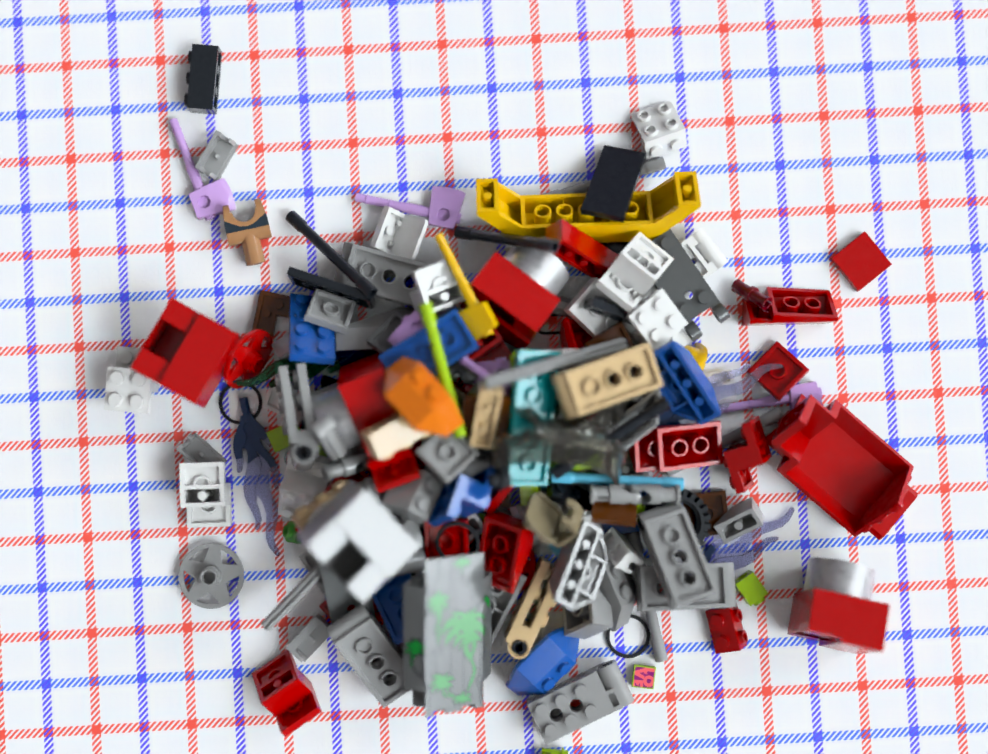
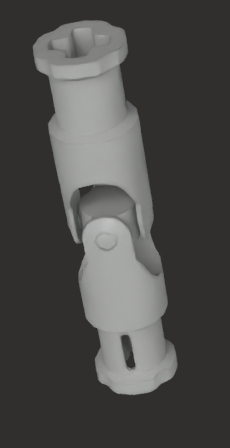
[321,451,374,483]
[589,484,681,504]

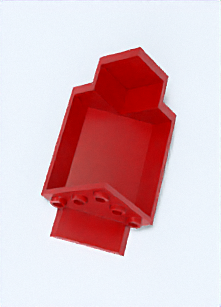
[766,394,918,540]

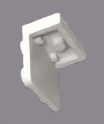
[631,101,687,160]
[369,206,428,260]

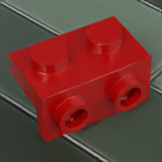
[367,447,421,493]
[705,606,748,654]

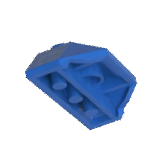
[653,340,721,425]
[505,625,579,696]

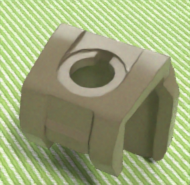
[522,492,584,548]

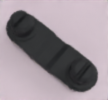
[479,438,511,491]

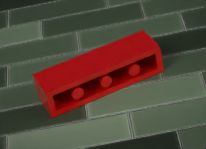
[545,219,619,280]

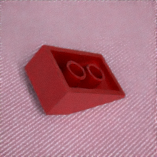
[479,512,535,594]

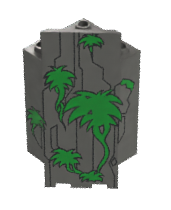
[403,552,492,718]

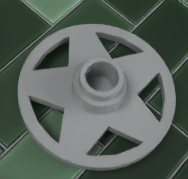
[179,543,244,609]

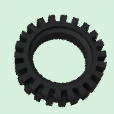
[644,489,711,557]

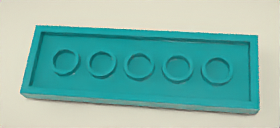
[506,349,560,486]

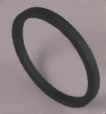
[219,381,262,424]
[435,521,480,557]
[606,614,650,658]

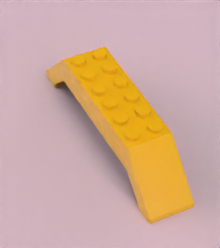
[476,171,701,243]

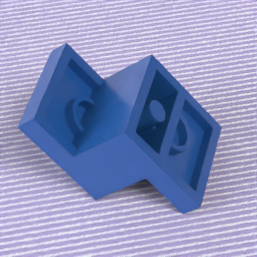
[428,465,495,527]

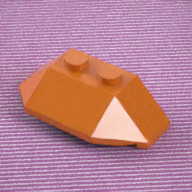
[384,357,464,437]

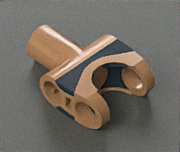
[223,198,272,266]

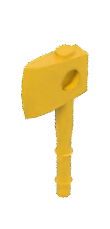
[434,233,499,341]

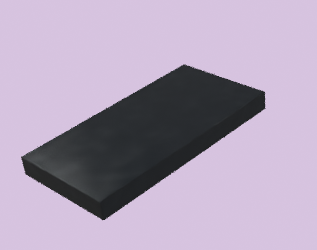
[581,145,646,223]
[287,266,376,309]

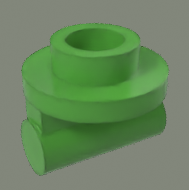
[283,521,302,544]

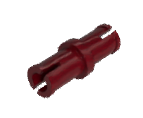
[731,279,772,310]

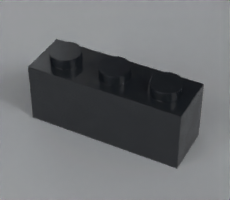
[184,44,222,115]

